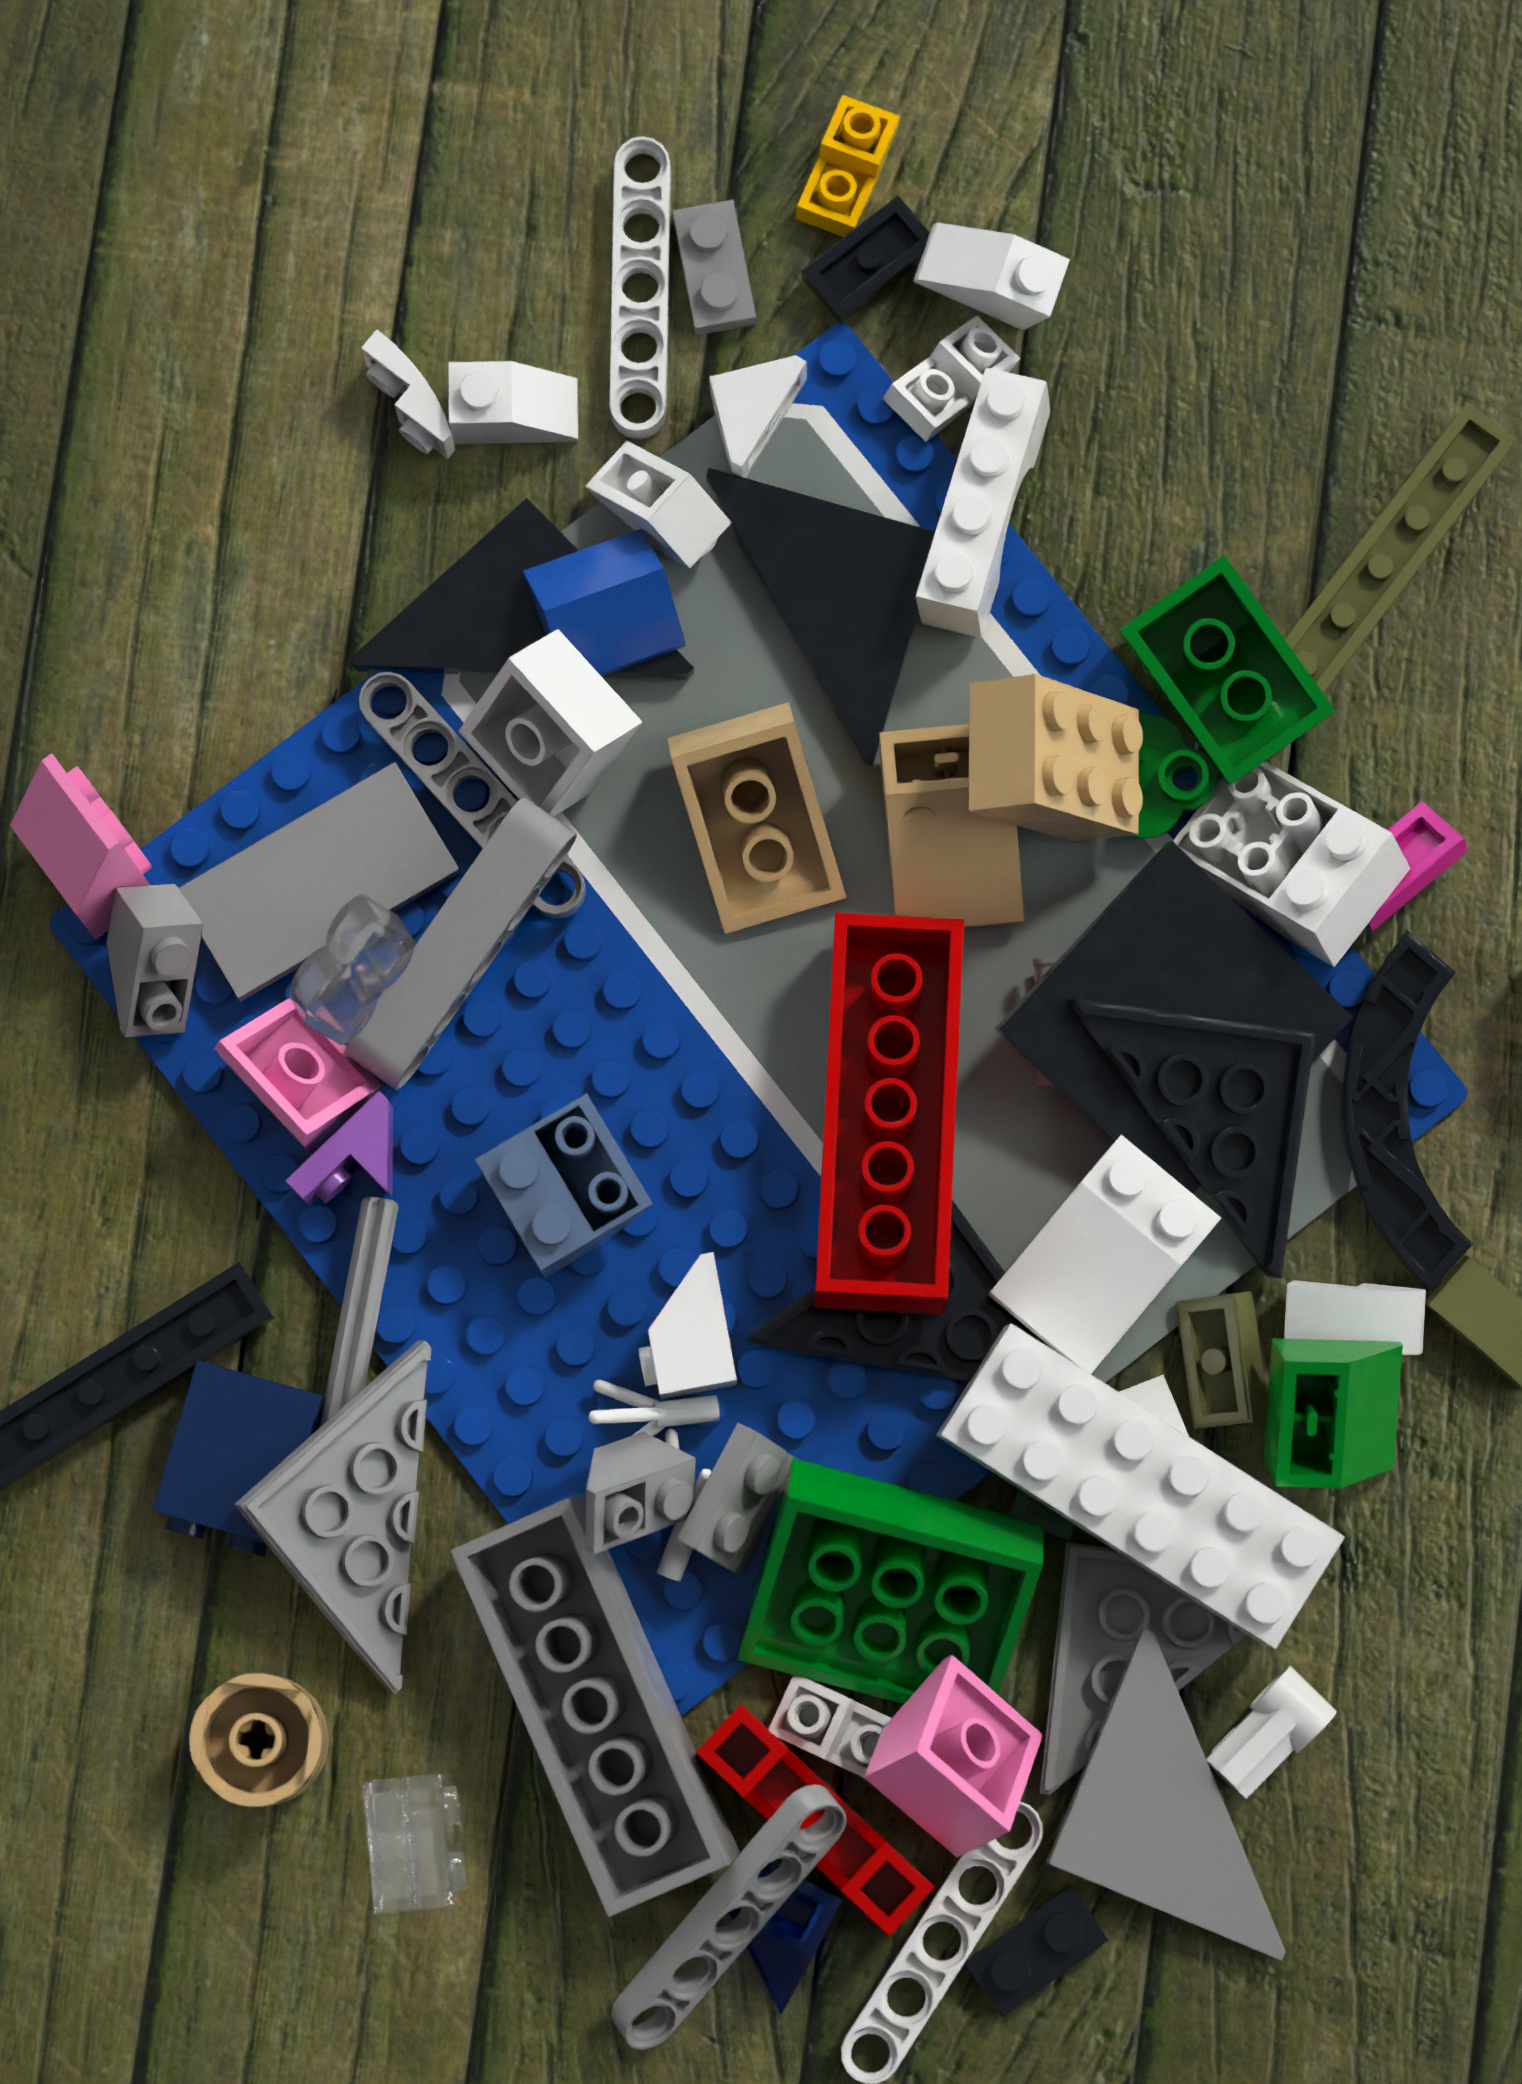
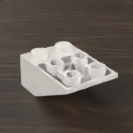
[1173,761,1411,967]

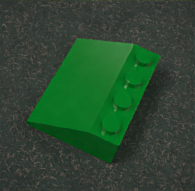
[737,1458,1043,1704]

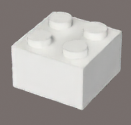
[458,629,643,817]

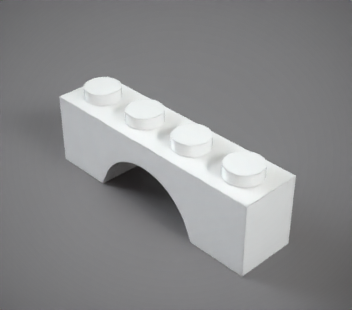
[916,367,1050,638]

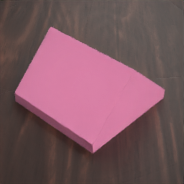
[214,994,383,1154]

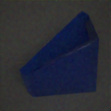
[727,1861,842,2015]

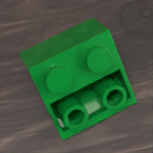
[1263,1338,1403,1488]

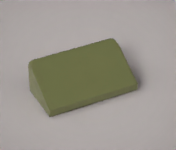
[1176,1291,1268,1429]

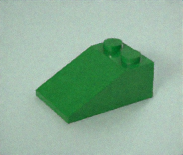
[1120,555,1336,786]

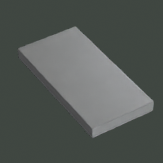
[179,762,460,1002]

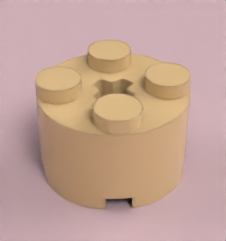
[189,1673,329,1807]

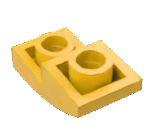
[795,95,900,237]

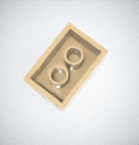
[969,674,1143,842]

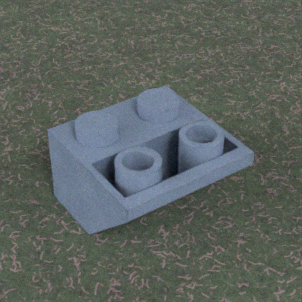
[475,1093,653,1279]

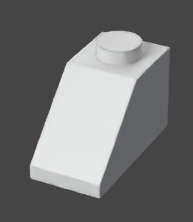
[913,222,1070,330]
[448,361,578,444]
[585,441,732,569]
[638,1252,737,1399]

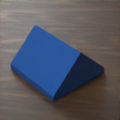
[523,529,686,677]

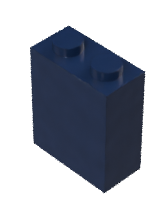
[152,1360,325,1557]

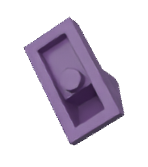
[285,1091,393,1207]

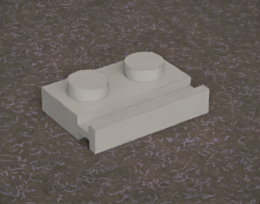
[676,1423,798,1576]

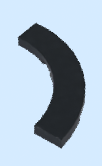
[1342,930,1473,1292]

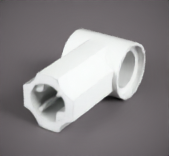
[1206,1665,1337,1799]

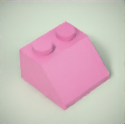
[864,1655,1043,1857]

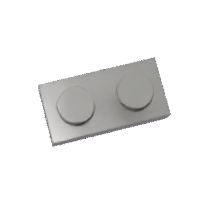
[672,200,756,336]

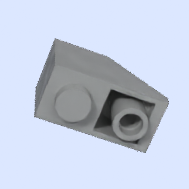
[107,884,203,1038]
[585,1432,695,1554]

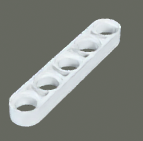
[610,137,671,440]
[841,1801,1043,2084]

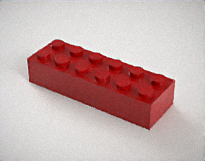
[814,913,964,1315]

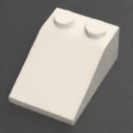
[988,1135,1221,1374]

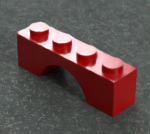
[696,1704,934,1936]

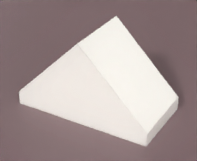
[709,355,807,478]

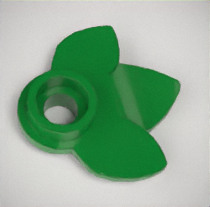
[1128,713,1217,839]

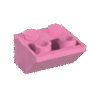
[10,753,153,940]

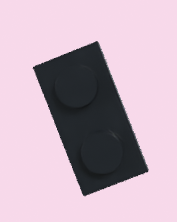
[801,195,930,325]
[964,1885,1108,2018]

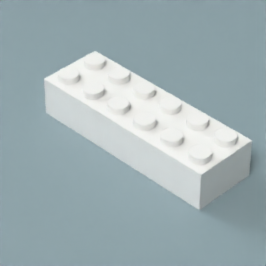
[935,1324,1345,1649]

